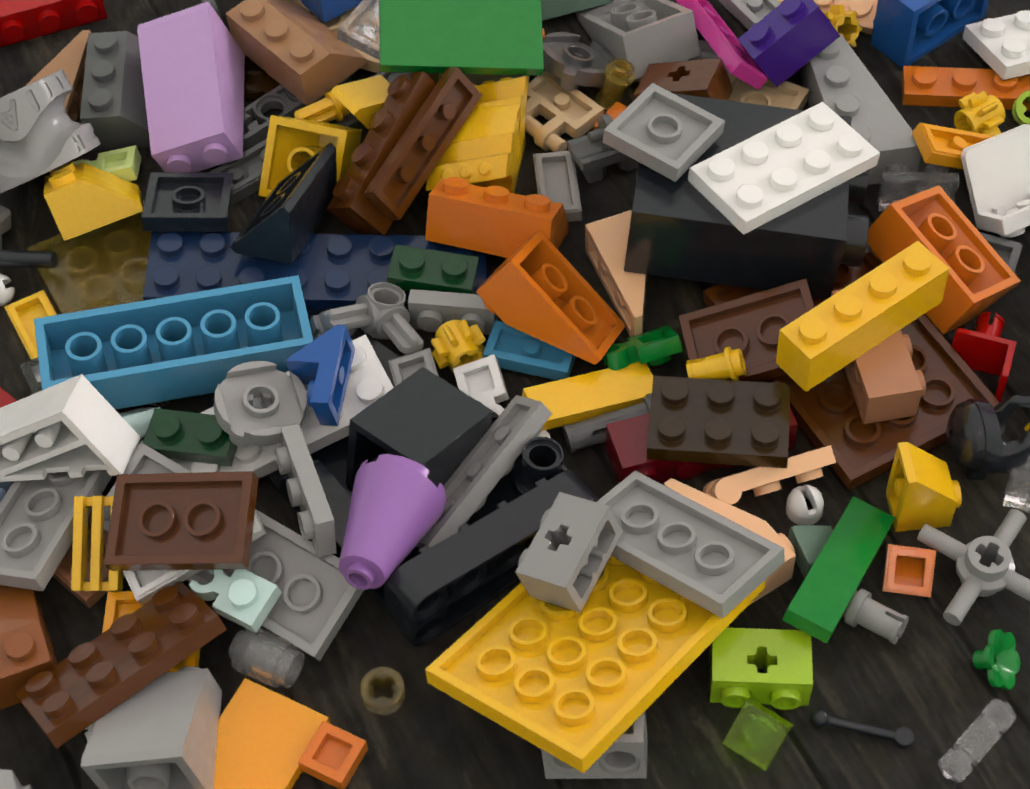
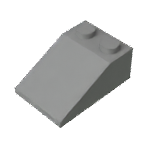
[576,0,701,82]

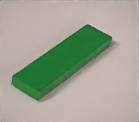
[782,496,896,644]

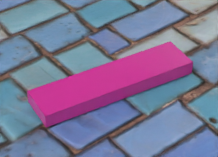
[676,0,768,90]

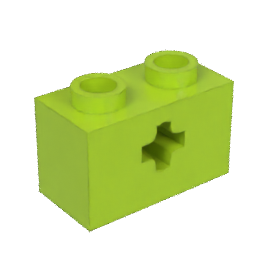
[709,628,813,710]

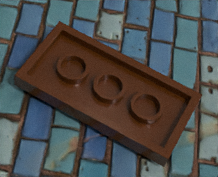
[14,581,226,749]

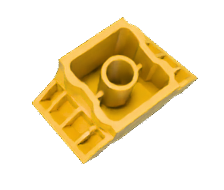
[426,76,529,193]

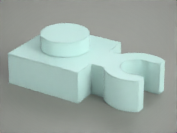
[189,569,282,633]

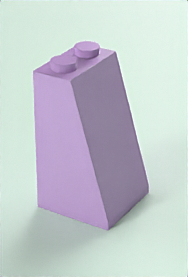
[137,1,245,173]

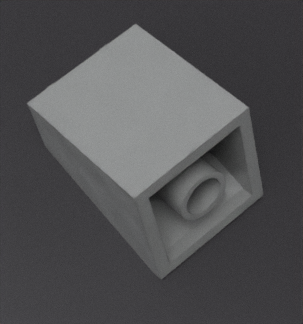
[81,666,222,789]

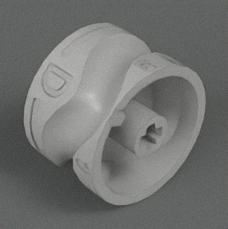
[0,69,101,193]

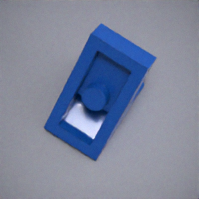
[285,324,355,426]

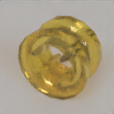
[360,667,405,716]

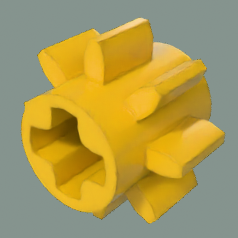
[822,5,862,47]
[954,91,1005,136]
[431,319,486,373]

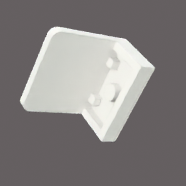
[961,124,1030,238]

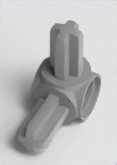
[323,282,423,355]

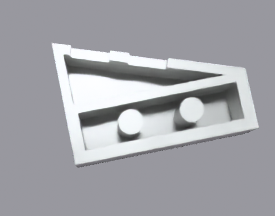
[0,374,140,482]

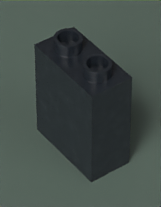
[624,93,870,299]

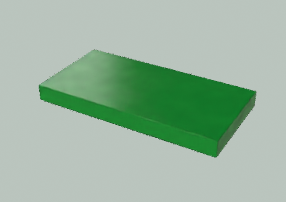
[379,0,544,76]

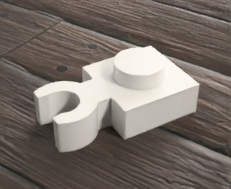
[453,354,509,418]

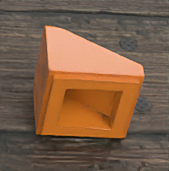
[882,544,936,598]

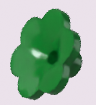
[973,629,1021,690]

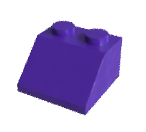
[738,0,840,88]

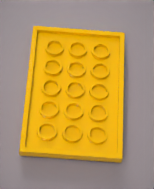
[425,556,765,774]

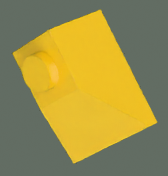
[258,115,362,197]

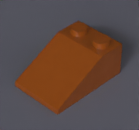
[0,585,58,710]

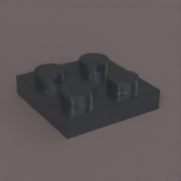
[141,172,234,234]

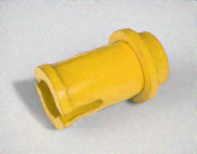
[686,346,747,381]

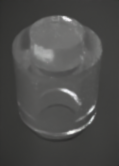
[229,628,305,688]

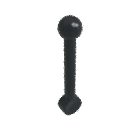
[810,708,914,749]

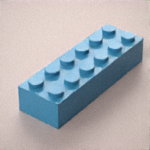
[34,275,313,410]

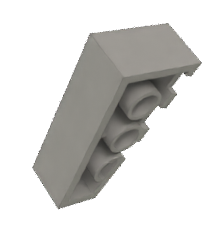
[799,35,921,185]

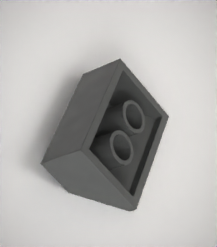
[80,31,150,151]

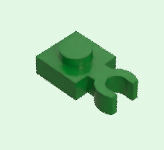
[602,325,683,371]

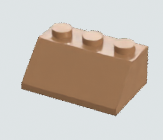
[225,0,367,106]

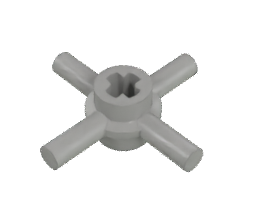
[917,509,1030,626]

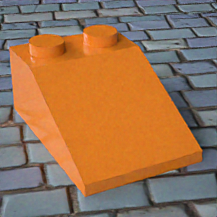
[476,230,626,365]

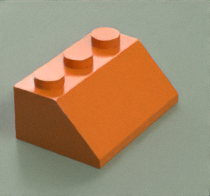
[425,177,569,258]
[867,185,1021,334]

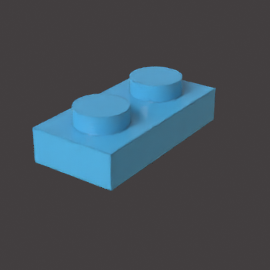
[483,320,576,380]

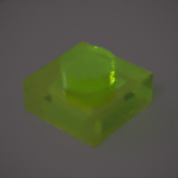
[722,698,793,771]

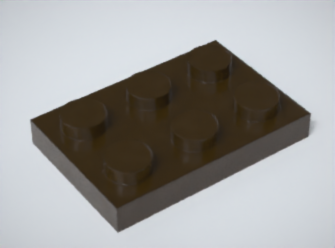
[647,376,791,468]

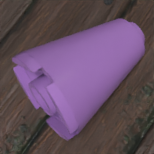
[339,454,447,590]

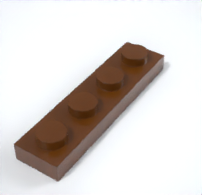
[364,67,482,220]

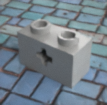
[515,492,623,612]

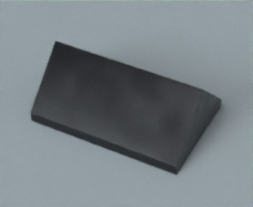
[230,143,337,264]

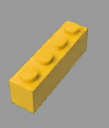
[776,241,950,392]

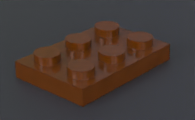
[679,278,814,382]
[104,471,259,571]

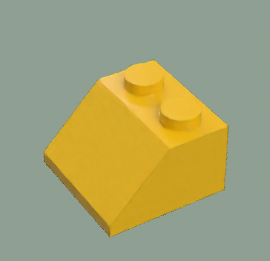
[44,161,143,241]

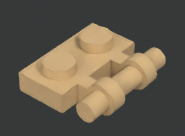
[525,70,604,152]

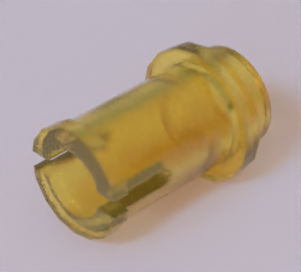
[595,58,635,110]

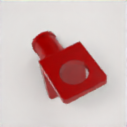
[952,311,1017,402]

